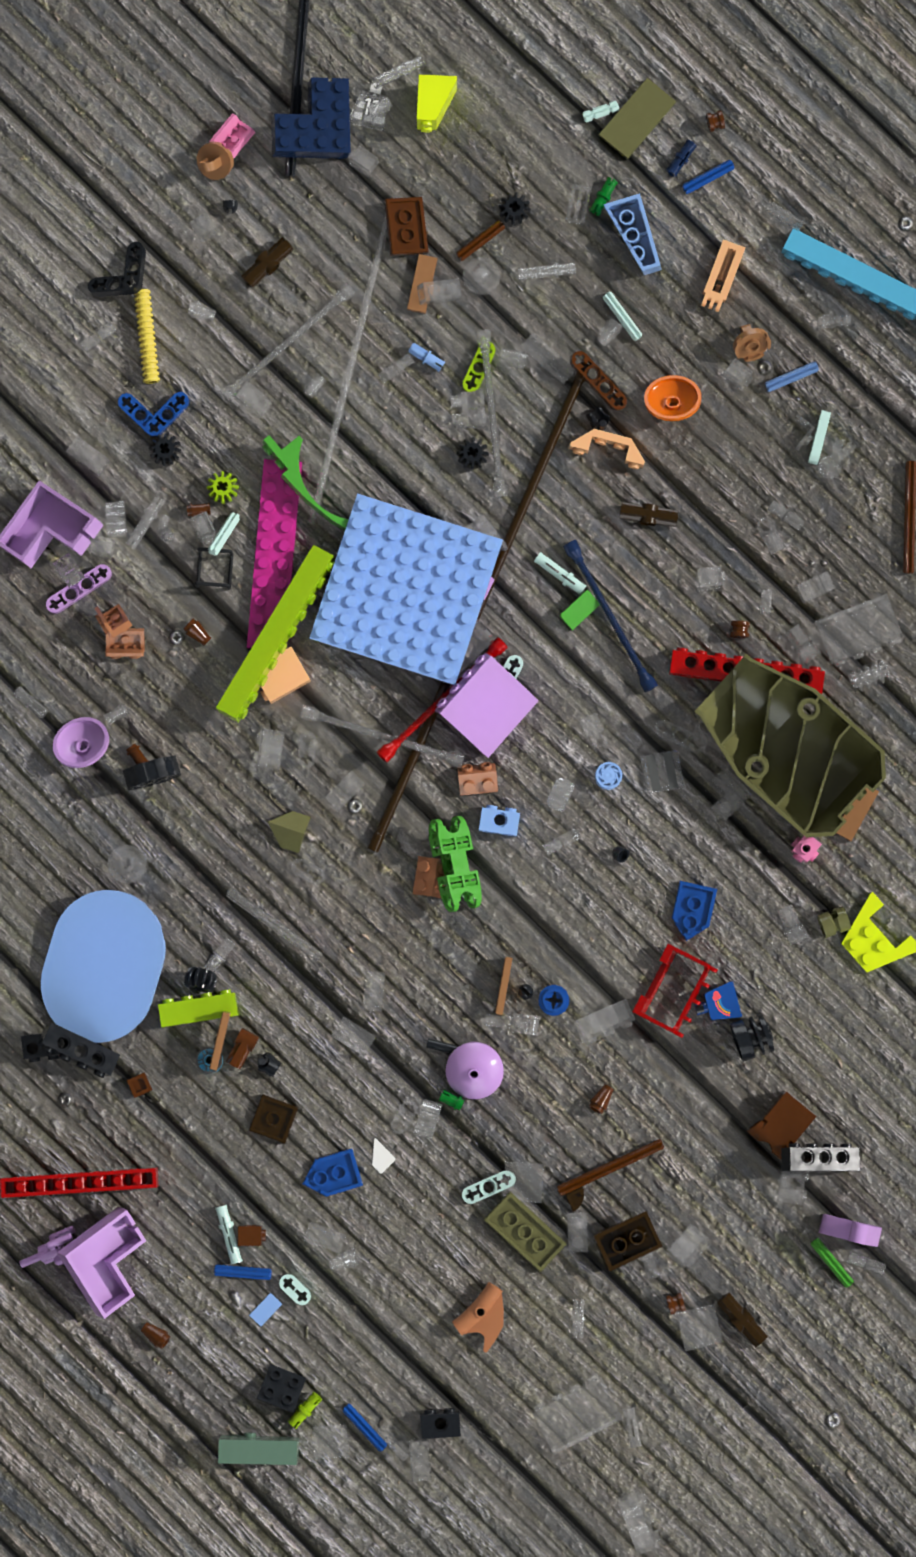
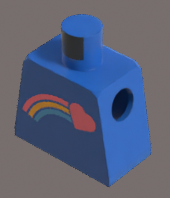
[694,981,742,1020]

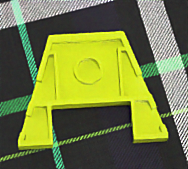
[841,892,916,973]

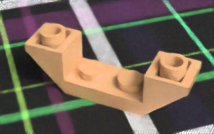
[569,429,645,470]

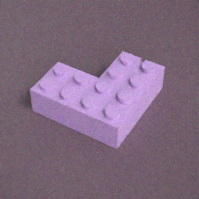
[0,480,103,568]
[57,1207,146,1319]

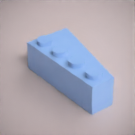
[603,193,662,275]

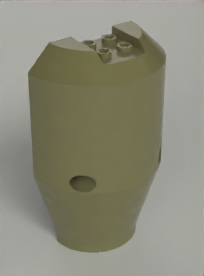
[694,654,886,837]

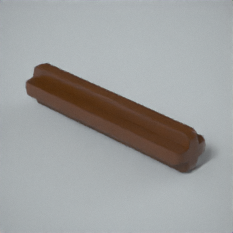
[456,220,505,261]

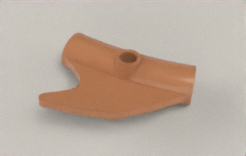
[452,1282,504,1353]

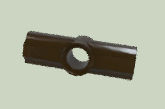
[241,237,293,289]
[619,502,679,527]
[717,1292,768,1348]

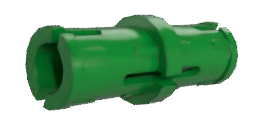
[589,177,618,216]

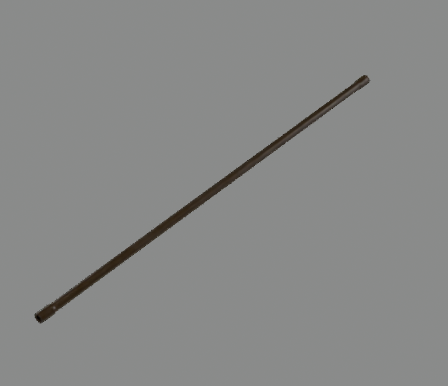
[368,362,590,853]

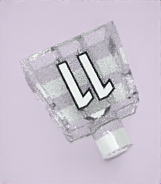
[350,83,387,131]

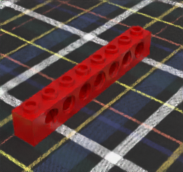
[669,647,825,694]
[0,1167,159,1198]

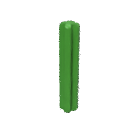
[811,1238,854,1288]

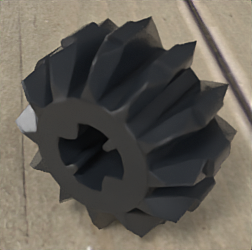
[499,192,531,225]
[149,433,182,466]
[456,437,489,470]
[184,967,217,993]

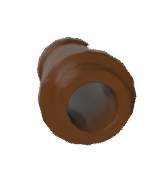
[187,503,211,518]
[126,744,149,764]

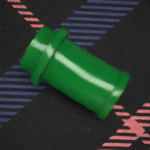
[439,1090,465,1111]

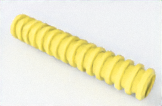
[134,289,160,384]

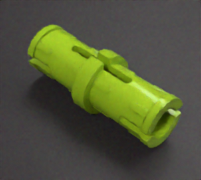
[287,1391,322,1429]

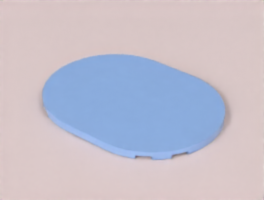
[41,890,166,1043]

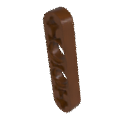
[570,351,627,411]

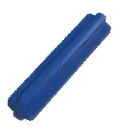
[682,160,734,194]
[214,1264,272,1280]
[342,1404,387,1452]

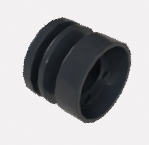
[730,1013,774,1062]

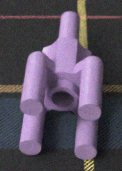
[19,1225,75,1268]

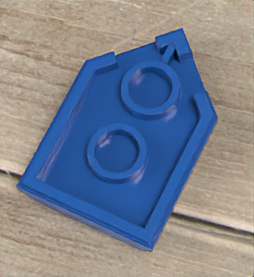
[672,881,717,941]
[302,1148,363,1197]

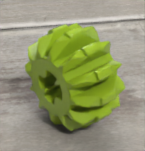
[206,471,239,504]

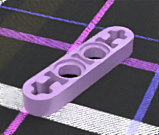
[46,564,112,614]

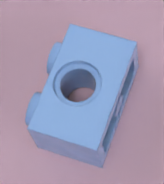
[479,805,520,837]

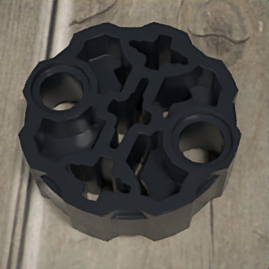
[123,756,181,790]

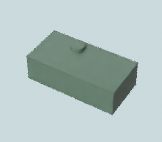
[218,1432,299,1465]

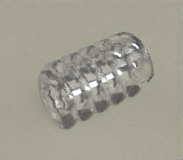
[848,660,892,694]

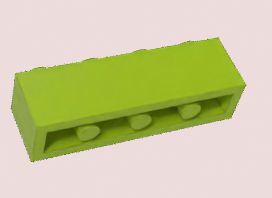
[158,989,239,1027]

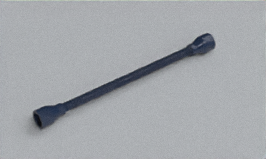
[563,540,658,693]

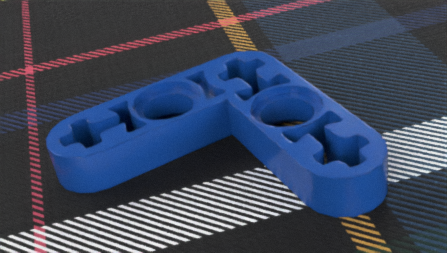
[118,392,189,438]

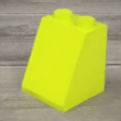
[417,75,457,133]

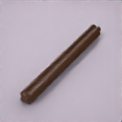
[903,461,916,574]
[557,1139,664,1196]

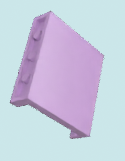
[435,653,539,758]

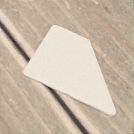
[372,1138,396,1174]

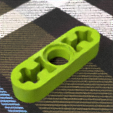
[463,341,495,394]

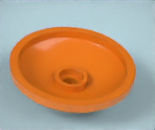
[644,375,701,421]

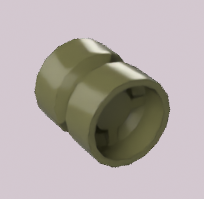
[817,906,851,938]

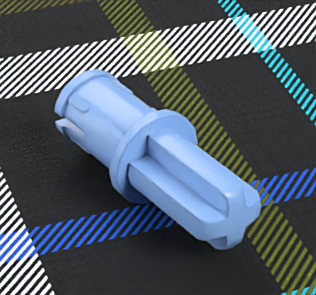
[408,343,445,372]

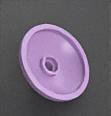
[53,717,109,768]
[446,1042,504,1099]

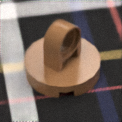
[196,141,234,180]
[733,324,771,362]

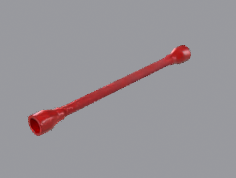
[377,637,508,763]

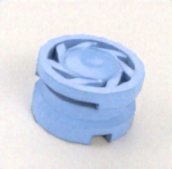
[595,762,622,790]

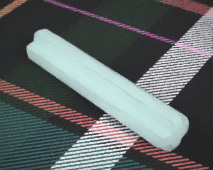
[603,292,642,341]
[208,512,240,556]

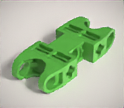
[429,816,482,912]

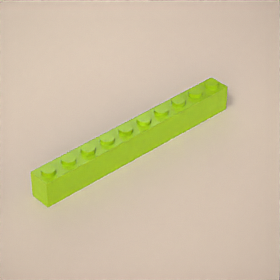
[216,545,335,723]

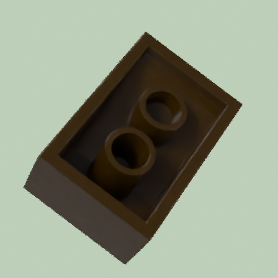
[591,1211,663,1271]

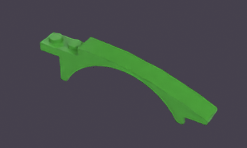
[262,435,349,532]

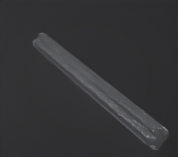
[226,888,323,962]

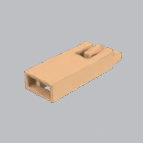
[701,239,745,312]

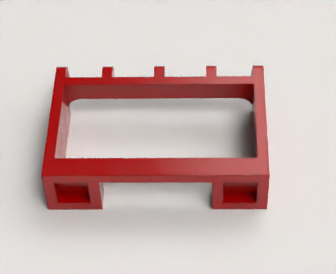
[632,944,718,1038]

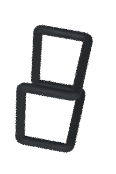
[194,547,234,590]

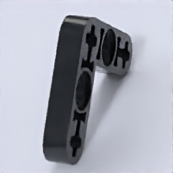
[88,241,146,297]

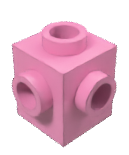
[791,835,822,863]

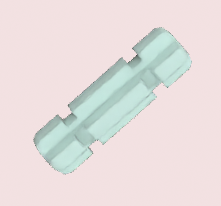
[582,101,619,122]

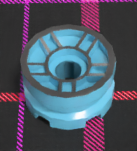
[196,1047,223,1074]

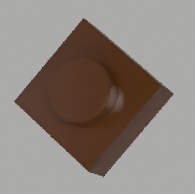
[127,1072,153,1098]

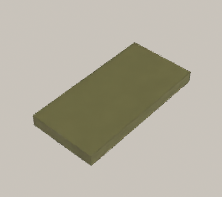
[599,78,676,160]
[484,1191,567,1272]

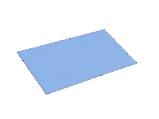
[249,1293,282,1326]

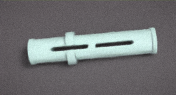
[534,552,587,595]
[215,1205,243,1264]

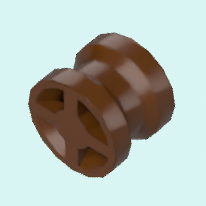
[706,110,725,132]
[730,621,750,638]
[666,1292,686,1315]

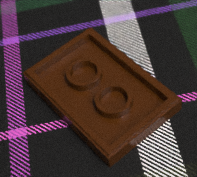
[384,197,429,256]

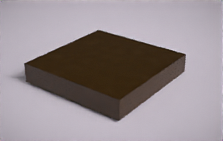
[249,1094,299,1144]

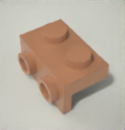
[95,604,132,638]
[105,628,145,659]
[457,762,498,796]
[413,856,444,898]

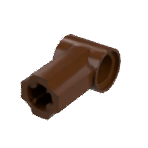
[225,1028,259,1069]

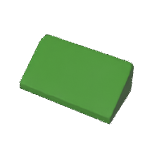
[559,589,600,631]

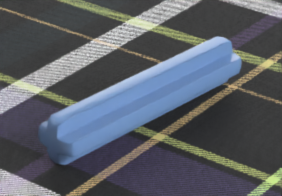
[765,362,819,392]

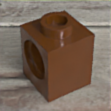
[238,1225,266,1246]

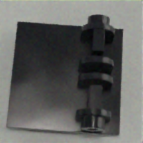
[257,1364,306,1413]

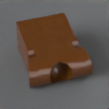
[746,1090,817,1160]

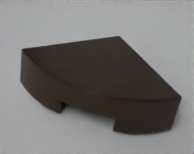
[565,1186,584,1212]

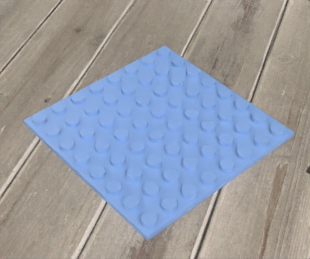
[309,493,503,685]

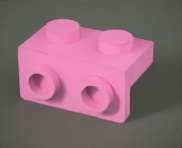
[209,114,255,158]

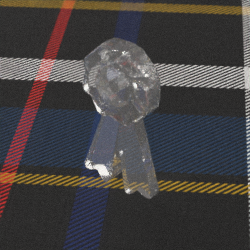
[818,438,857,479]

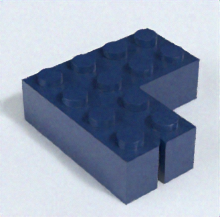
[271,77,351,159]

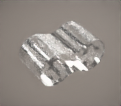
[105,501,127,538]
[795,571,836,604]
[413,1099,442,1139]

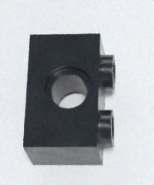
[420,1408,461,1439]

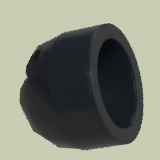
[223,200,238,214]
[612,846,629,863]
[518,984,533,1000]

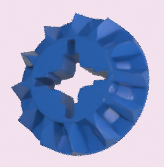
[539,985,569,1016]

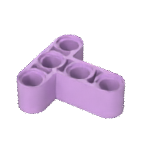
[819,1214,882,1247]

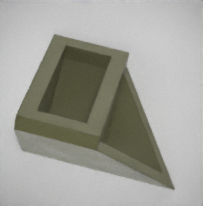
[268,811,311,853]

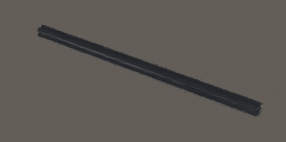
[285,0,309,177]

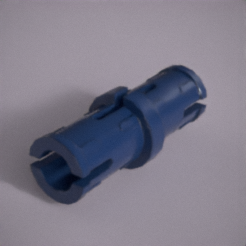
[666,139,697,177]

